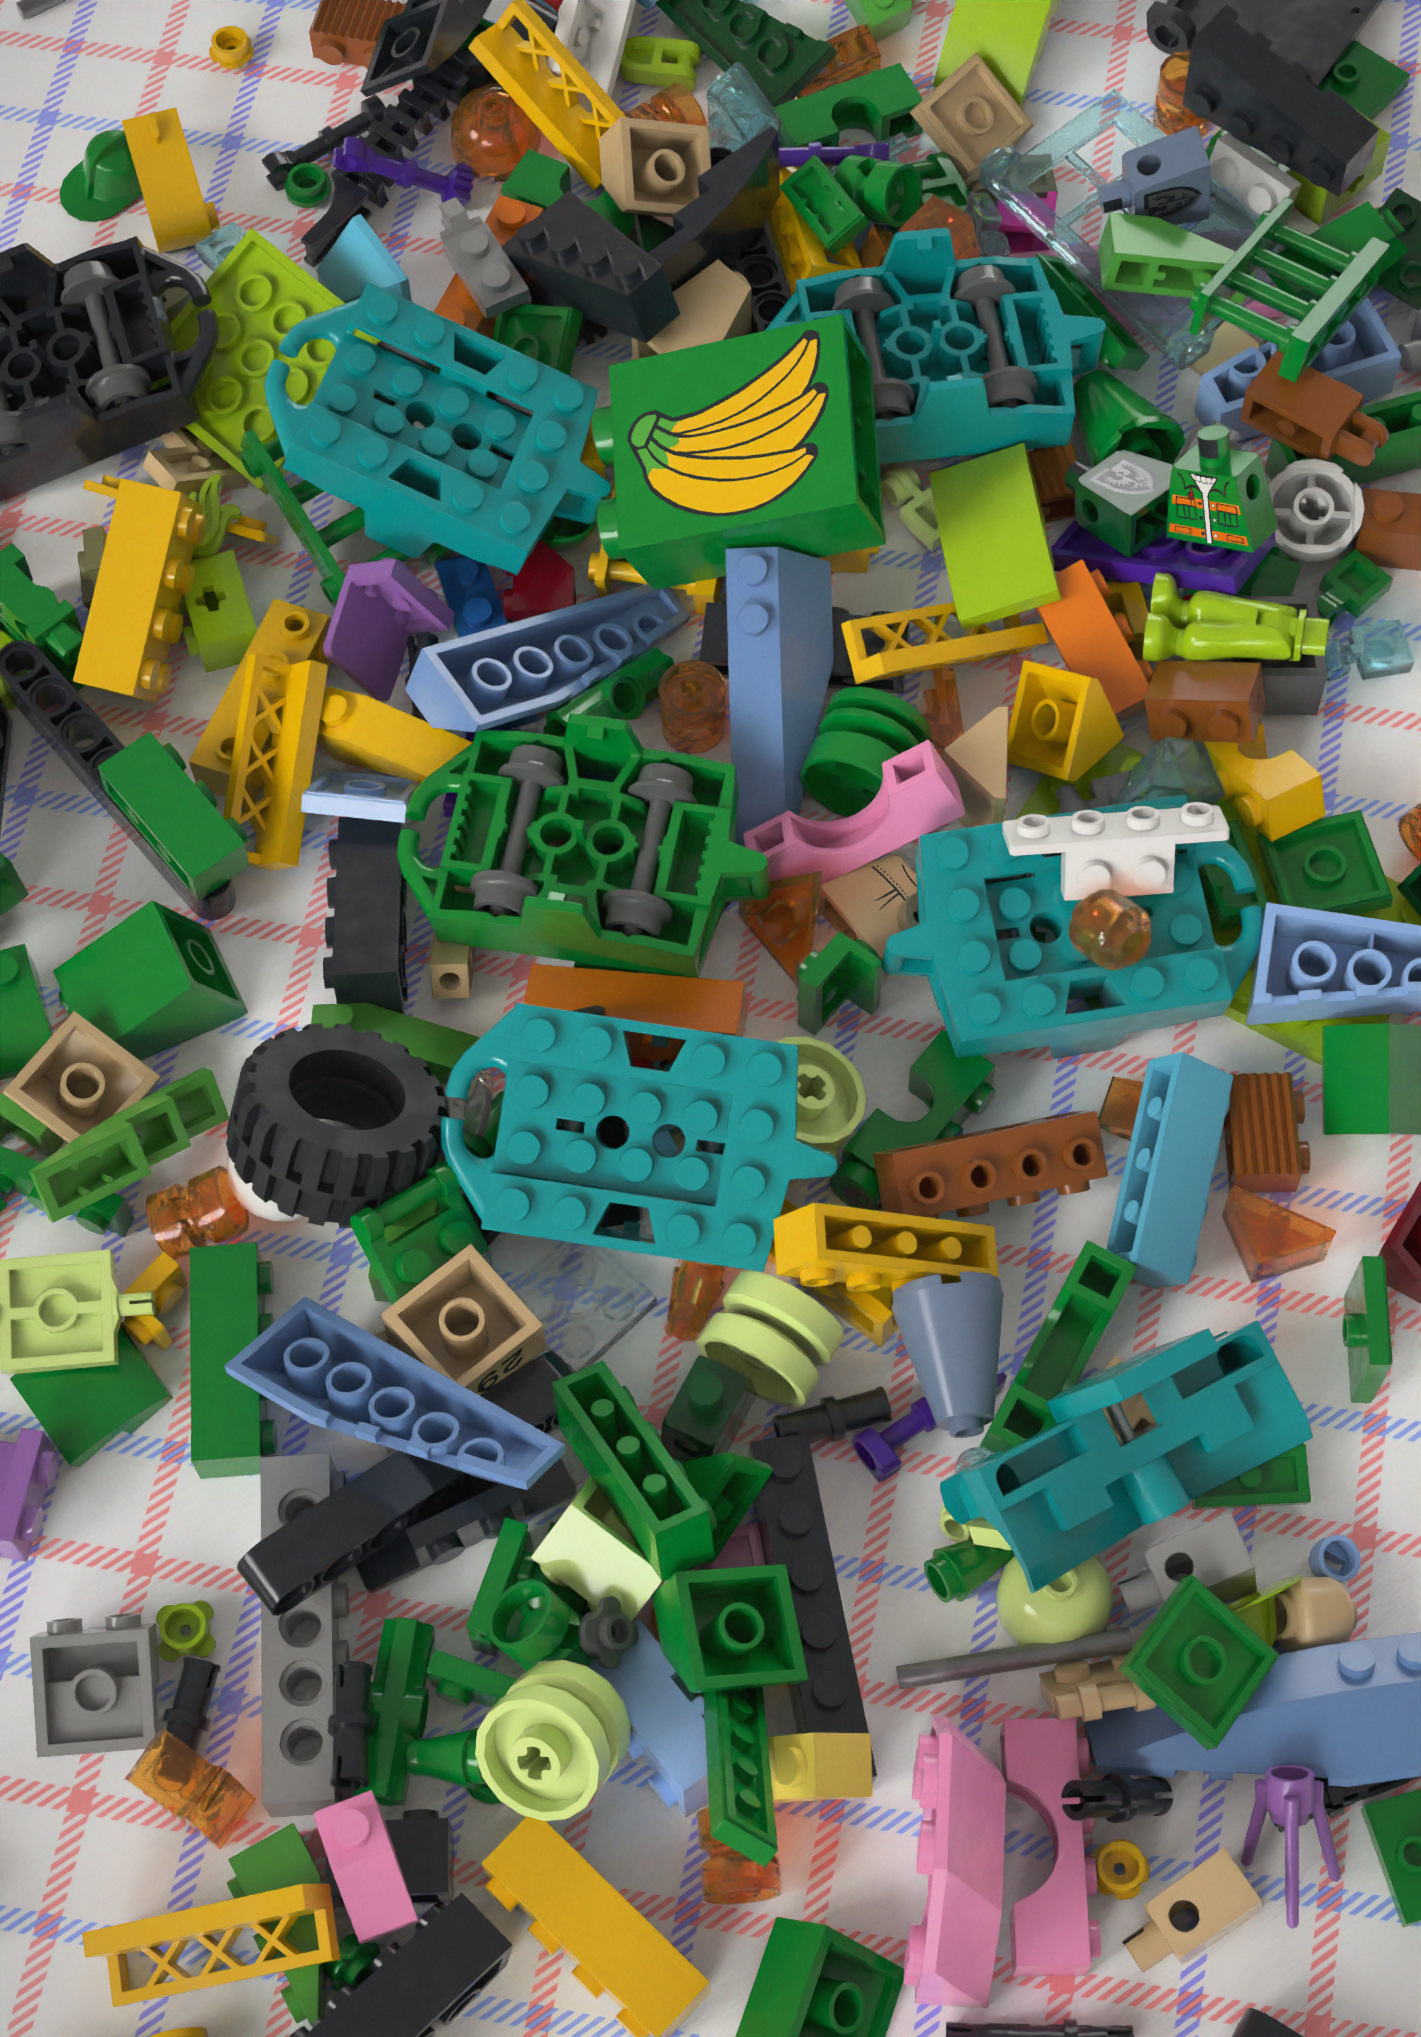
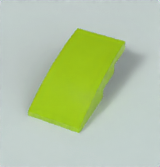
[933,0,1060,110]
[929,443,1062,630]

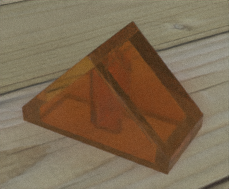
[1221,1185,1337,1284]

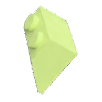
[531,1477,662,1622]

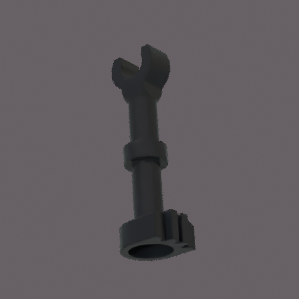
[261,94,386,191]

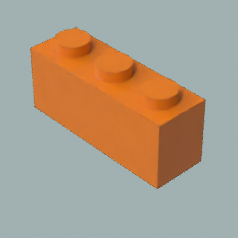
[1036,559,1154,722]

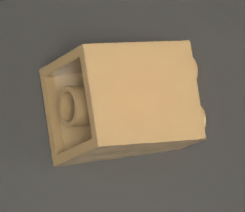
[631,259,752,360]

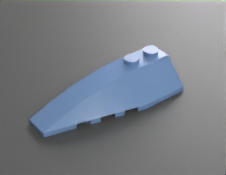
[726,547,834,847]
[405,584,691,732]
[225,1296,566,1490]
[1084,1632,1421,1787]

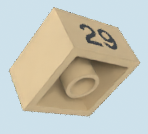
[381,1244,546,1395]

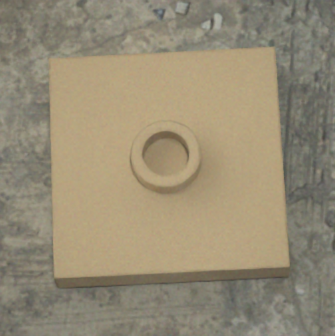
[910,52,1035,180]

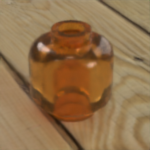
[1069,889,1152,971]

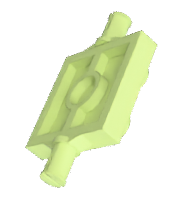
[0,1249,156,1375]

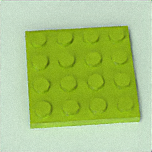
[151,227,381,496]

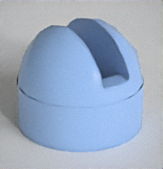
[1308,1535,1361,1583]

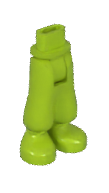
[1143,572,1330,662]

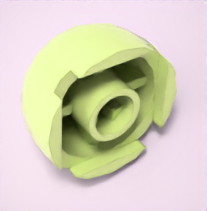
[996,1555,1114,1645]

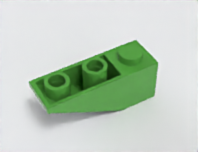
[226,1823,327,2027]

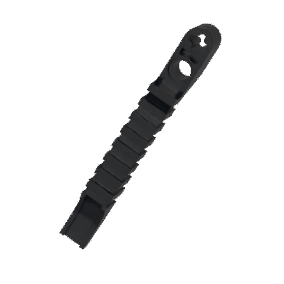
[301,0,558,267]

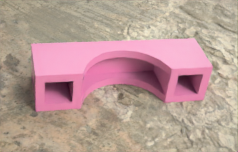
[743,739,966,907]
[1000,1718,1101,1977]

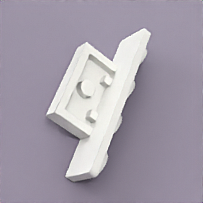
[547,0,636,113]
[1204,133,1321,235]
[1002,802,1230,901]

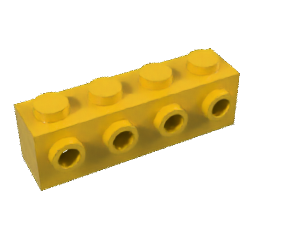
[189,598,333,803]
[773,1202,999,1293]
[482,1816,711,2037]

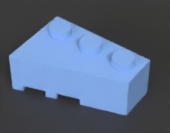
[589,1619,709,1818]

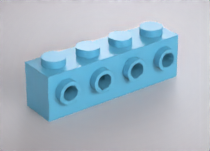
[1106,1052,1234,1288]

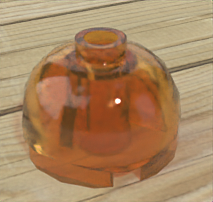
[450,84,541,182]

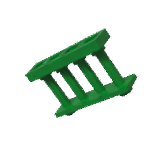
[1189,197,1390,383]
[239,429,452,608]

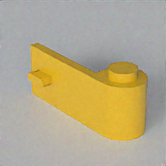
[121,107,221,253]

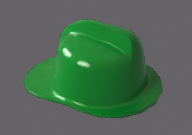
[59,129,142,222]

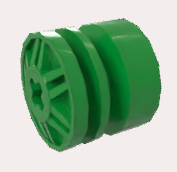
[799,687,932,818]

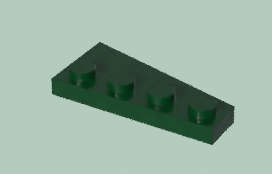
[655,0,838,121]

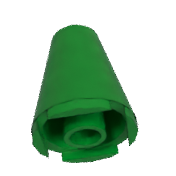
[1073,370,1188,467]

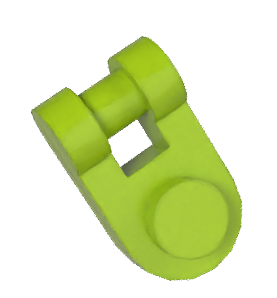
[618,36,702,94]

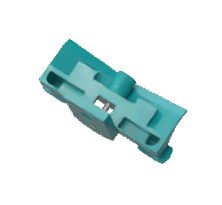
[940,1320,1313,1593]

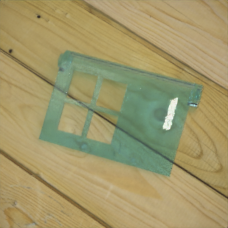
[979,89,1286,370]

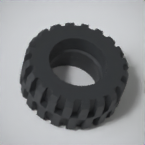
[226,1023,450,1228]

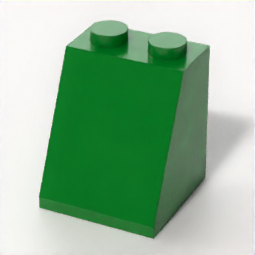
[53,900,248,1061]

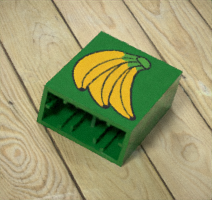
[592,314,886,590]

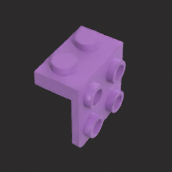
[323,558,455,700]
[0,1428,59,1562]

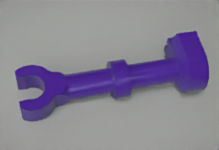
[333,136,474,207]
[750,138,889,167]
[852,1372,1007,1483]

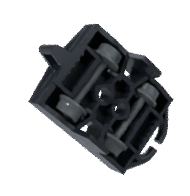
[0,236,220,502]

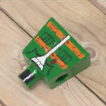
[1166,425,1278,553]

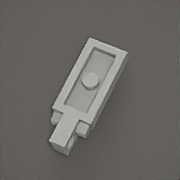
[439,197,530,319]

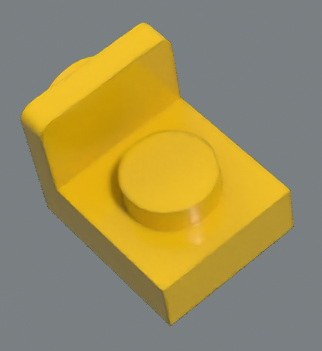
[1104,581,1149,660]
[121,1251,188,1351]

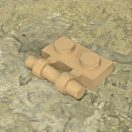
[1039,1651,1156,1722]

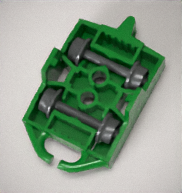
[397,713,771,978]

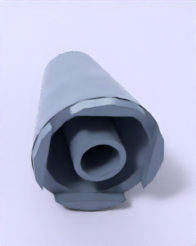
[891,1271,1004,1438]

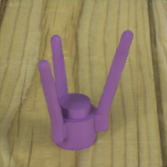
[1241,1764,1341,1929]

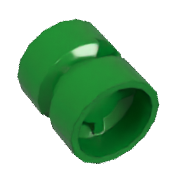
[834,154,923,228]
[487,1579,593,1671]

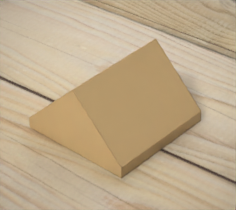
[943,706,1008,828]
[3,1011,161,1143]

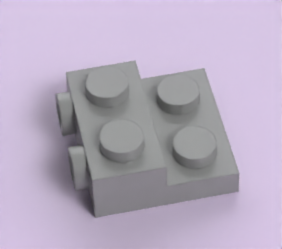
[30,1613,160,1758]

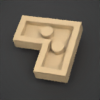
[143,426,249,496]

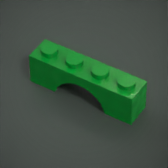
[977,1240,1138,1456]

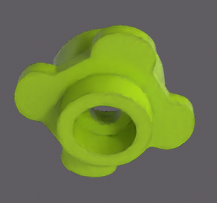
[156,1600,216,1663]

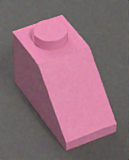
[313,1790,419,1944]

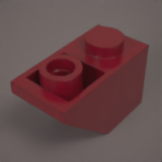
[503,539,577,622]

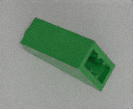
[1265,201,1409,302]

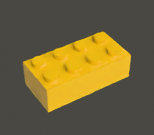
[73,478,207,704]

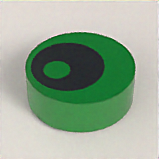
[829,1161,882,1210]

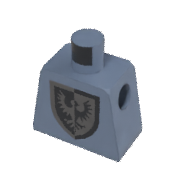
[1097,126,1211,225]

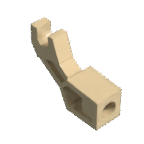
[430,886,473,999]

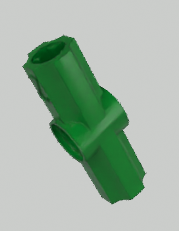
[543,647,679,737]
[353,1617,436,1807]

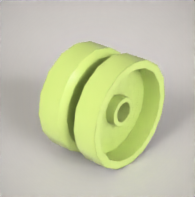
[776,1036,866,1155]
[697,1271,844,1408]
[475,1660,631,1821]

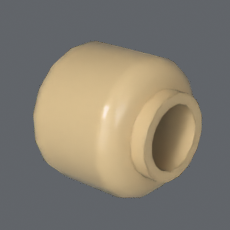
[1275,1577,1358,1652]

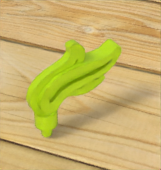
[189,474,242,558]

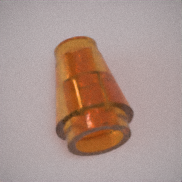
[665,1260,727,1343]

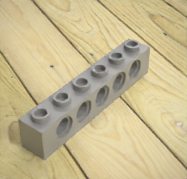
[260,1453,352,1818]

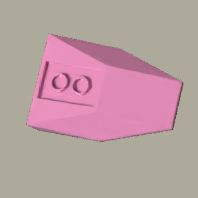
[904,1716,1006,2009]

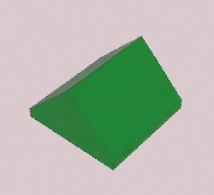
[1322,1023,1421,1135]

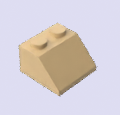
[599,117,711,217]

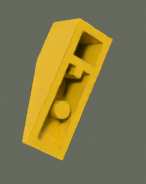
[317,686,473,783]

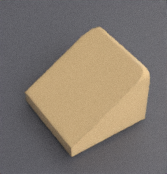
[1190,321,1262,376]

